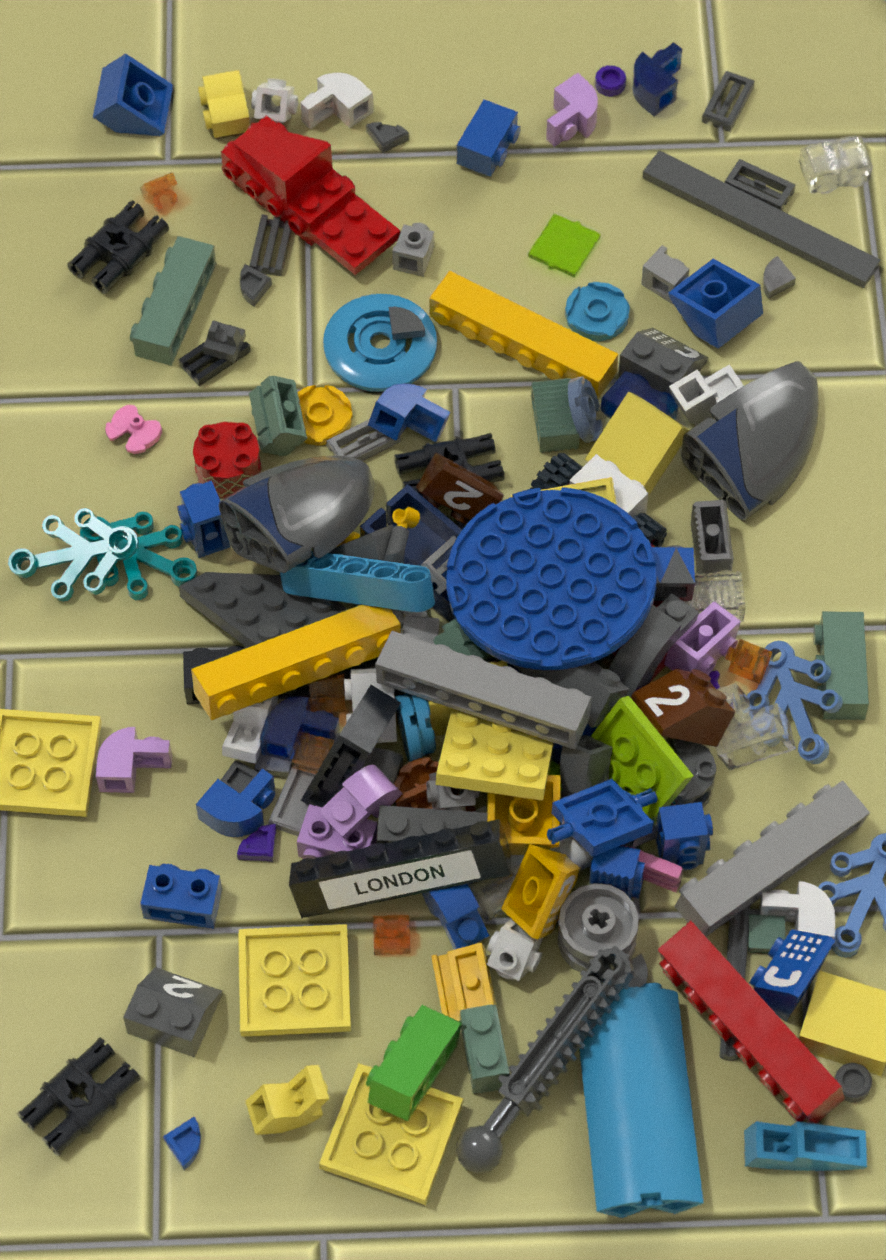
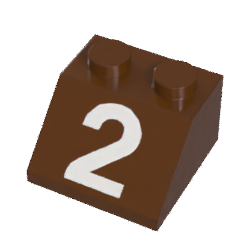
[416,453,504,525]
[631,669,736,747]

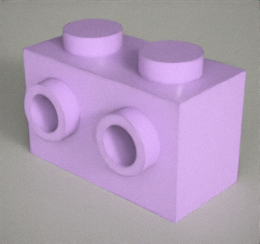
[664,601,741,675]
[297,804,378,859]

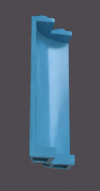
[579,983,704,1218]

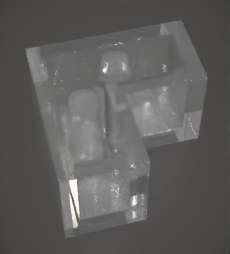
[716,683,796,770]

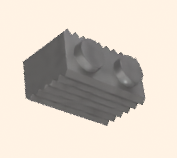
[690,500,734,581]

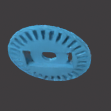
[323,294,437,392]

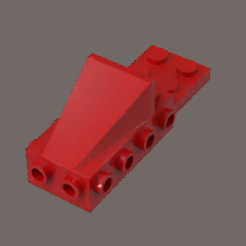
[221,115,401,275]

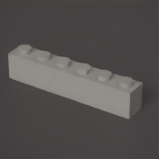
[375,631,591,750]
[674,780,870,936]

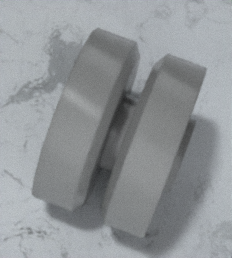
[558,883,639,972]

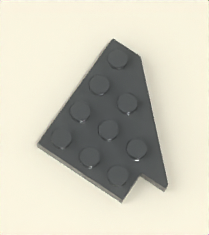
[179,572,346,648]

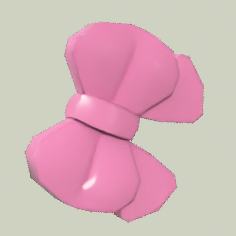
[106,405,162,454]

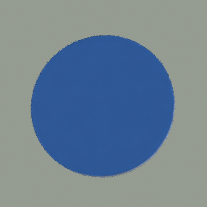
[446,487,657,670]

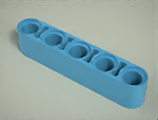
[280,552,435,612]

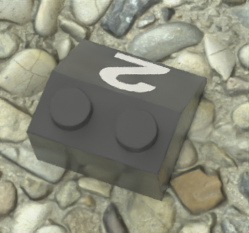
[123,967,223,1058]

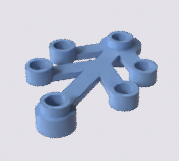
[745,641,843,764]
[818,833,886,958]

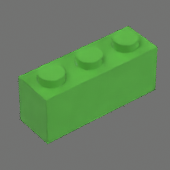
[366,1005,461,1121]

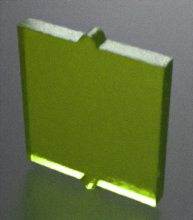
[528,213,601,278]

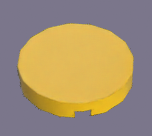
[298,385,353,446]

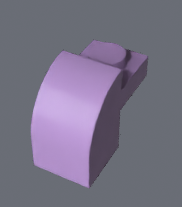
[546,73,598,147]
[96,727,172,793]
[319,764,402,839]

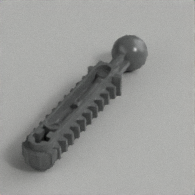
[456,946,636,1173]

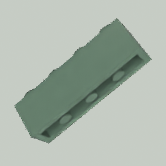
[130,236,216,366]

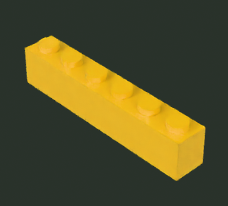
[429,270,618,399]
[191,605,401,721]

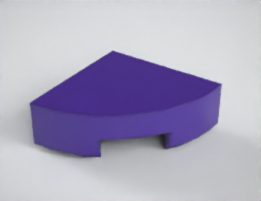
[237,824,276,862]

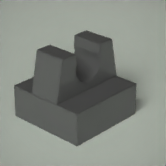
[203,320,246,363]

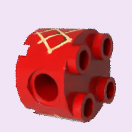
[192,421,262,498]

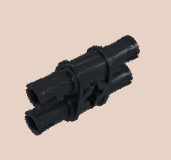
[67,200,169,294]
[394,433,505,496]
[17,1037,141,1156]

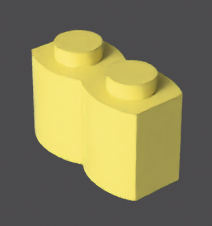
[198,70,250,138]

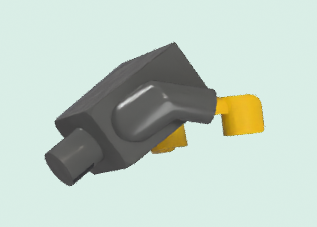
[329,507,420,563]

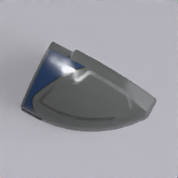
[681,361,819,520]
[218,456,375,573]

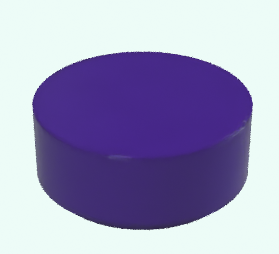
[595,65,626,97]

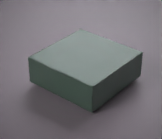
[748,914,785,953]

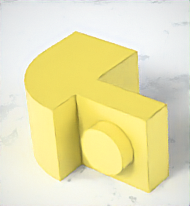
[245,1065,330,1135]

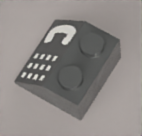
[618,327,708,406]

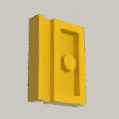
[431,942,498,1022]

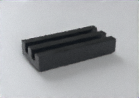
[179,341,251,386]

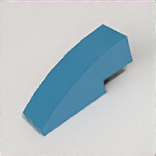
[744,1121,867,1171]

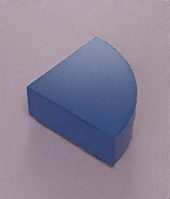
[163,1117,201,1170]

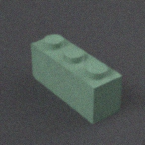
[813,611,869,720]

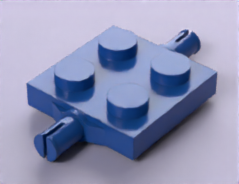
[547,779,657,857]

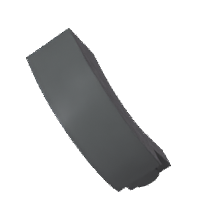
[608,593,699,697]
[560,735,658,847]

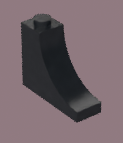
[300,685,401,807]

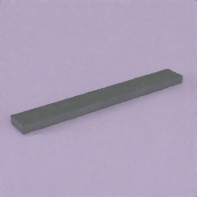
[642,150,880,288]

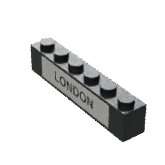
[289,819,511,918]

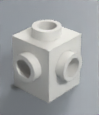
[251,79,298,124]
[487,919,543,981]

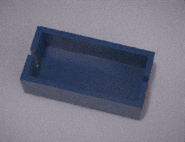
[360,484,462,622]

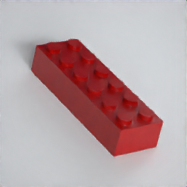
[657,921,845,1124]

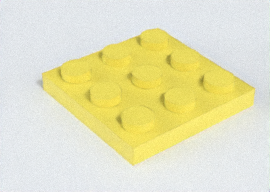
[435,708,554,801]
[0,709,102,817]
[238,924,351,1037]
[319,1063,463,1205]

